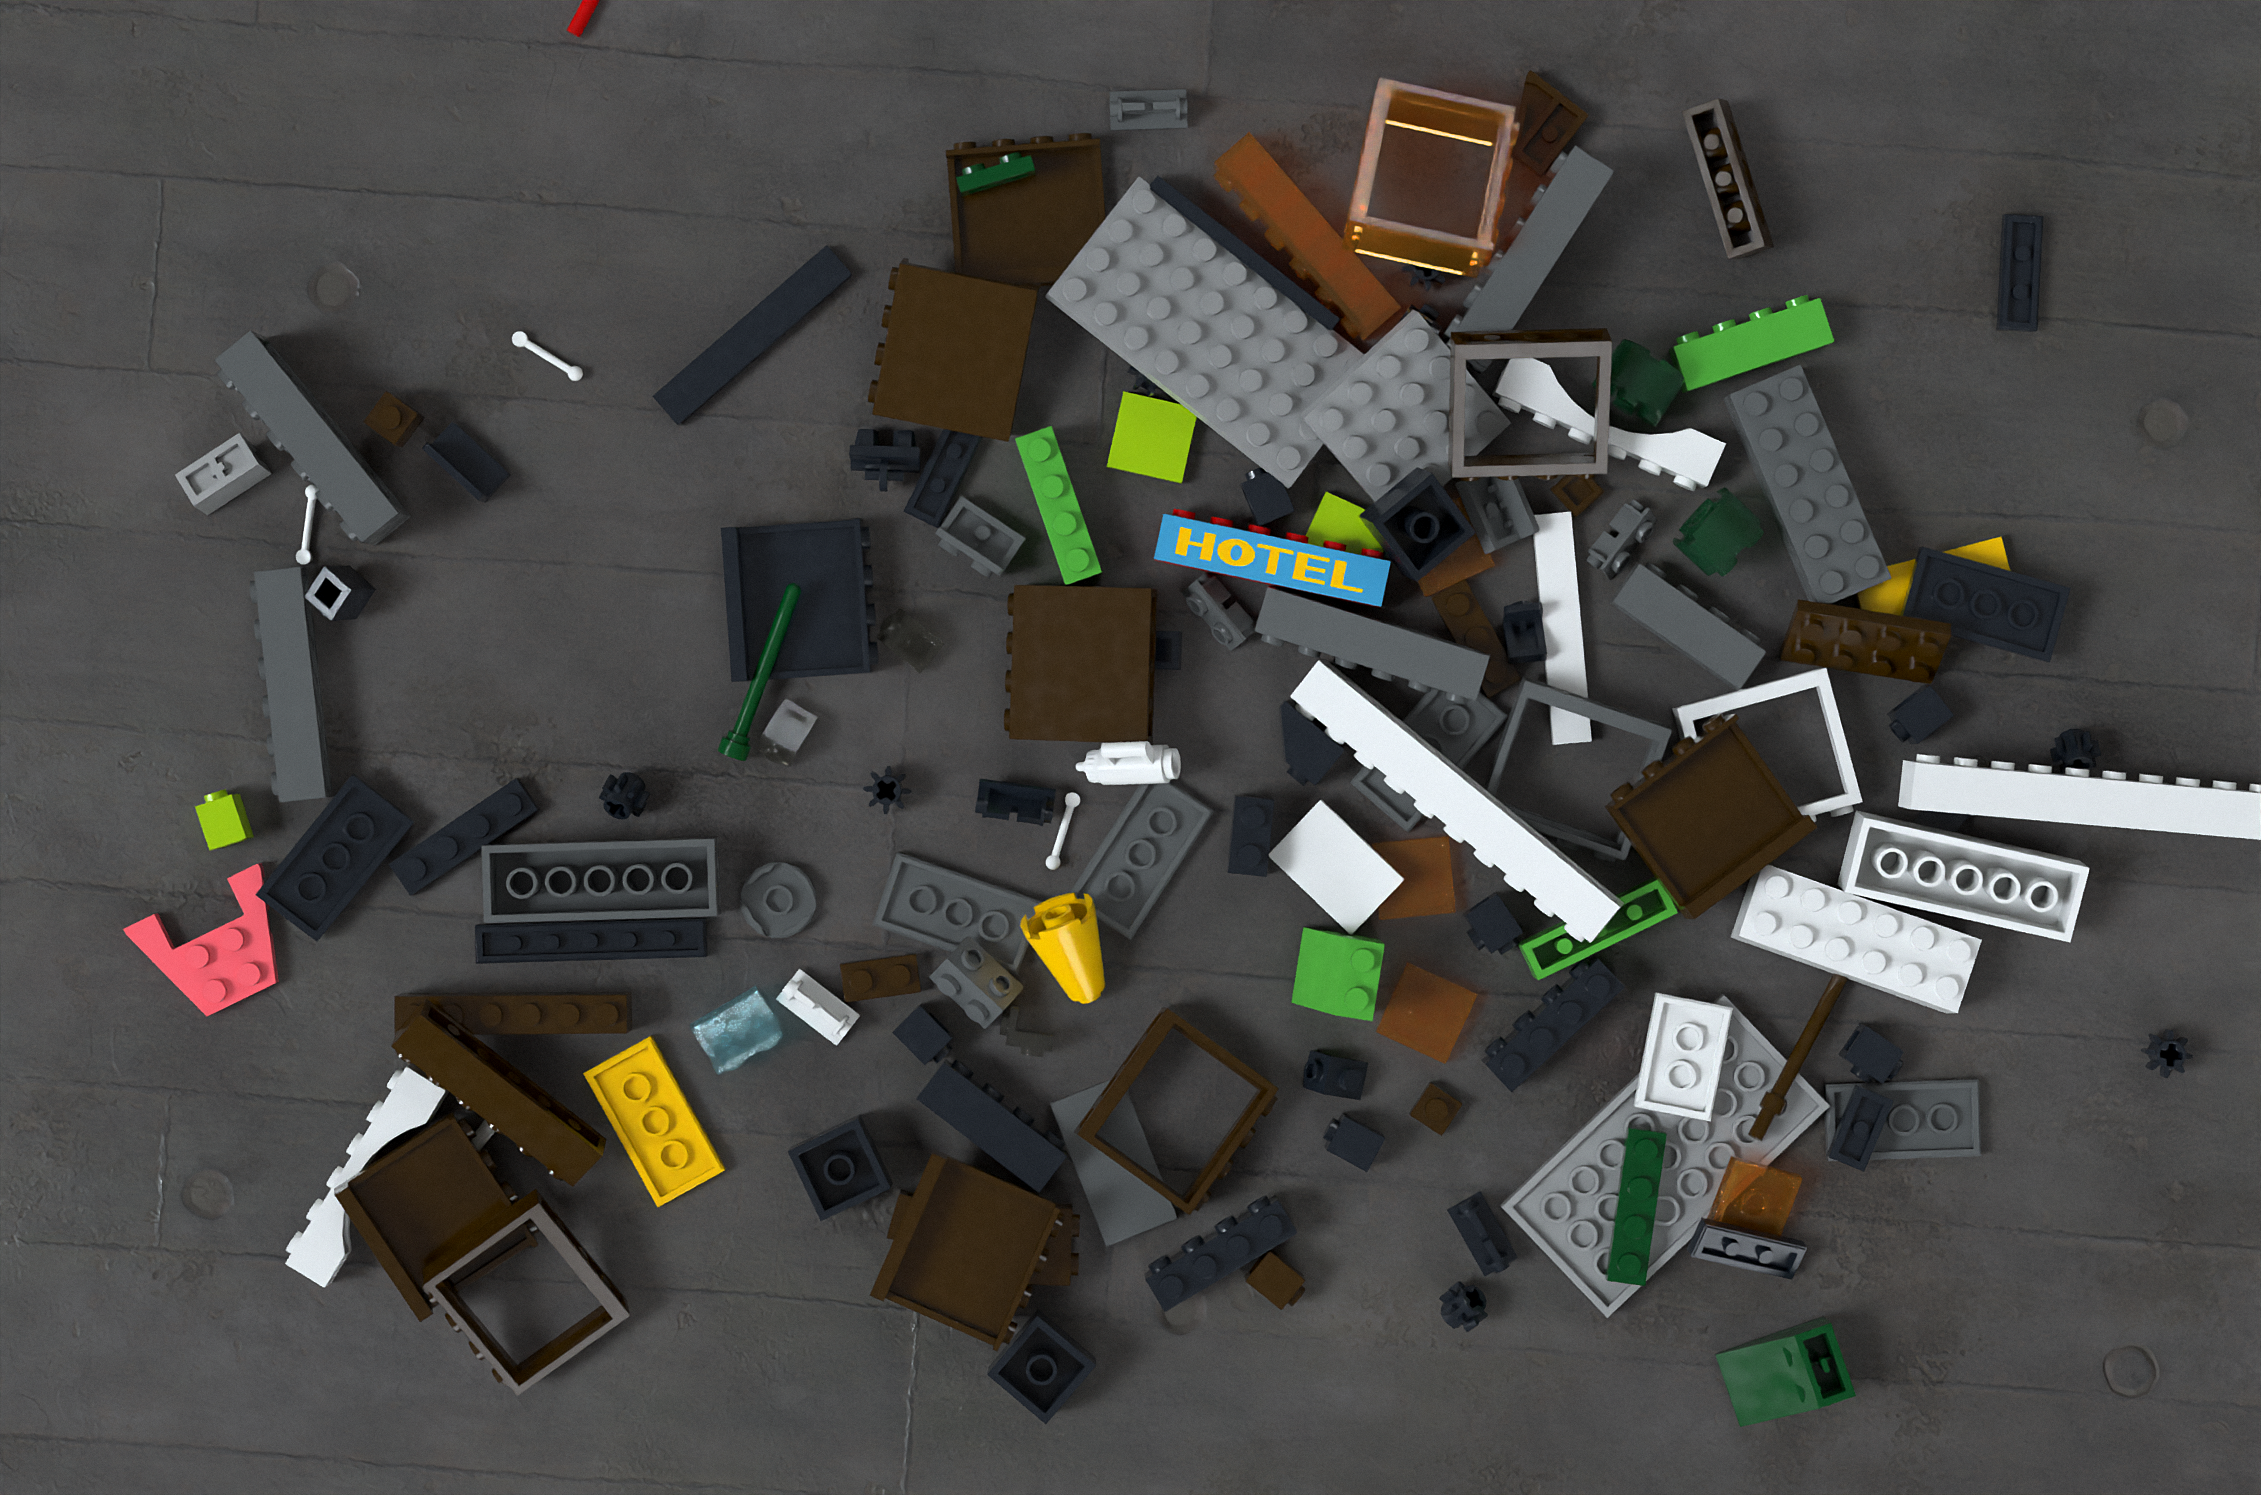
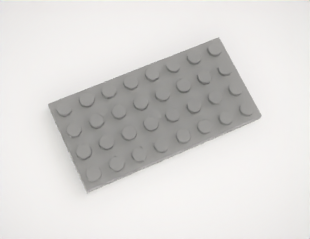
[1045,177,1364,488]
[1500,994,1830,1318]

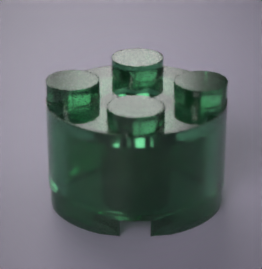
[1591,339,1685,427]
[1673,487,1764,577]

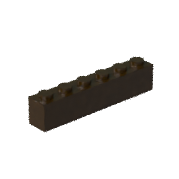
[394,992,632,1035]
[391,999,607,1187]

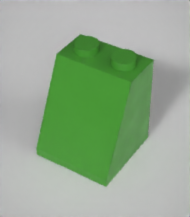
[1291,927,1385,1021]

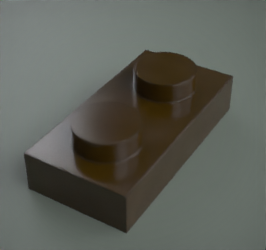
[840,953,921,1002]

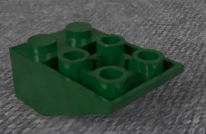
[1715,1316,1856,1427]

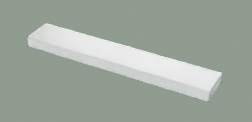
[1533,512,1592,745]

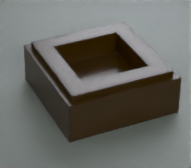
[1549,475,1605,518]

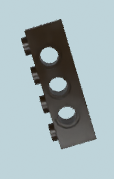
[1682,98,1774,260]

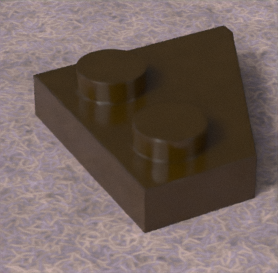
[1510,70,1589,178]

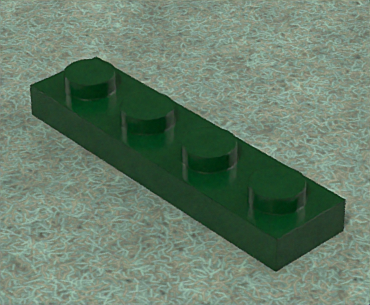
[1605,1127,1667,1286]

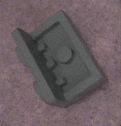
[1455,477,1540,554]
[935,496,1026,579]
[929,936,1023,1029]

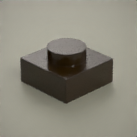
[1409,1082,1462,1136]

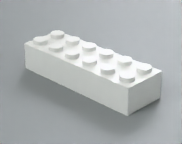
[1837,810,2090,942]
[1731,865,1982,1014]

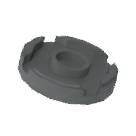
[740,862,817,938]

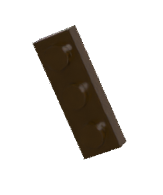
[1430,579,1521,698]

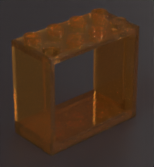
[1341,78,1520,278]

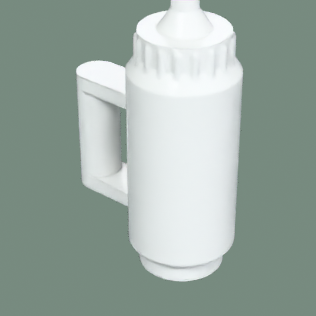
[1076,741,1181,785]

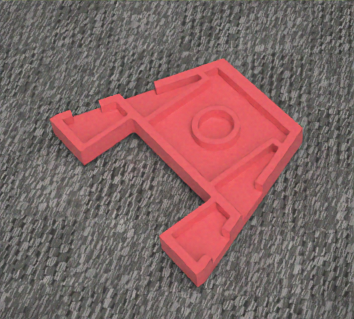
[123,863,279,1016]

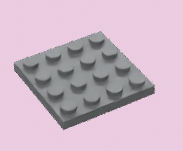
[1300,310,1511,502]

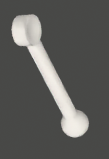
[512,331,583,381]
[296,484,319,564]
[1046,792,1080,870]

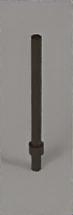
[1748,973,1849,1142]

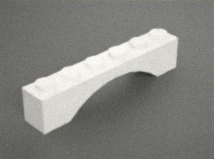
[1492,358,1726,491]
[285,1064,449,1288]

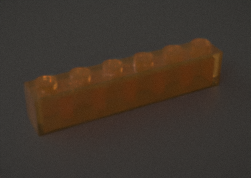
[1213,132,1401,341]

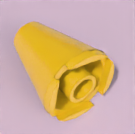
[1020,893,1106,1004]

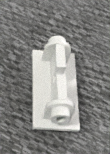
[776,969,860,1046]

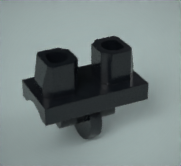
[849,429,921,492]

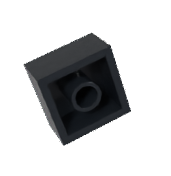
[1359,467,1476,582]
[788,1114,893,1221]
[987,1309,1096,1424]

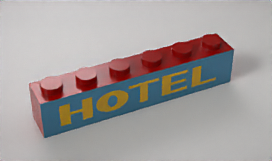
[1154,509,1391,608]

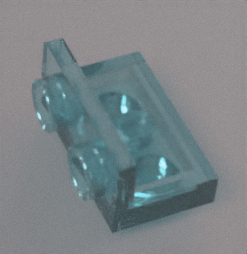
[690,986,784,1075]

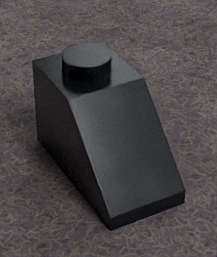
[1279,701,1345,786]

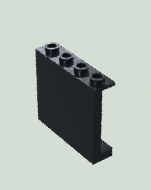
[721,518,879,682]

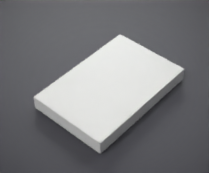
[1269,799,1405,935]
[1633,992,1733,1121]

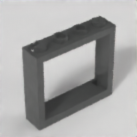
[1484,676,1672,862]

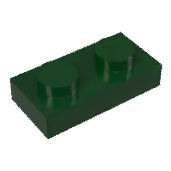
[956,152,1035,197]

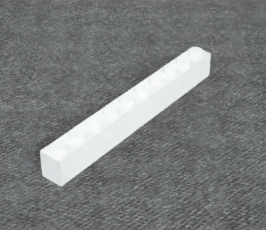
[1290,659,1624,943]
[1898,754,2261,840]

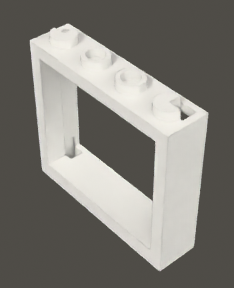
[1672,668,1863,822]

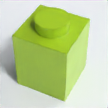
[195,789,254,850]

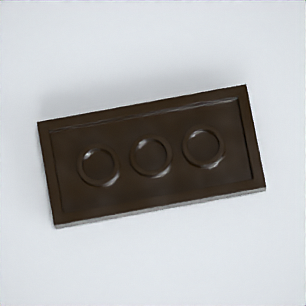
[1780,599,1951,684]

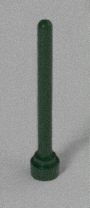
[717,583,801,761]

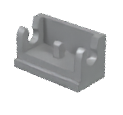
[175,433,272,516]

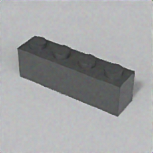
[1609,562,1766,690]

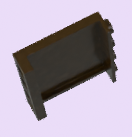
[945,133,1106,287]
[868,258,1040,442]
[1004,585,1158,744]
[1604,713,1817,919]
[334,1112,540,1322]
[869,1149,1065,1352]

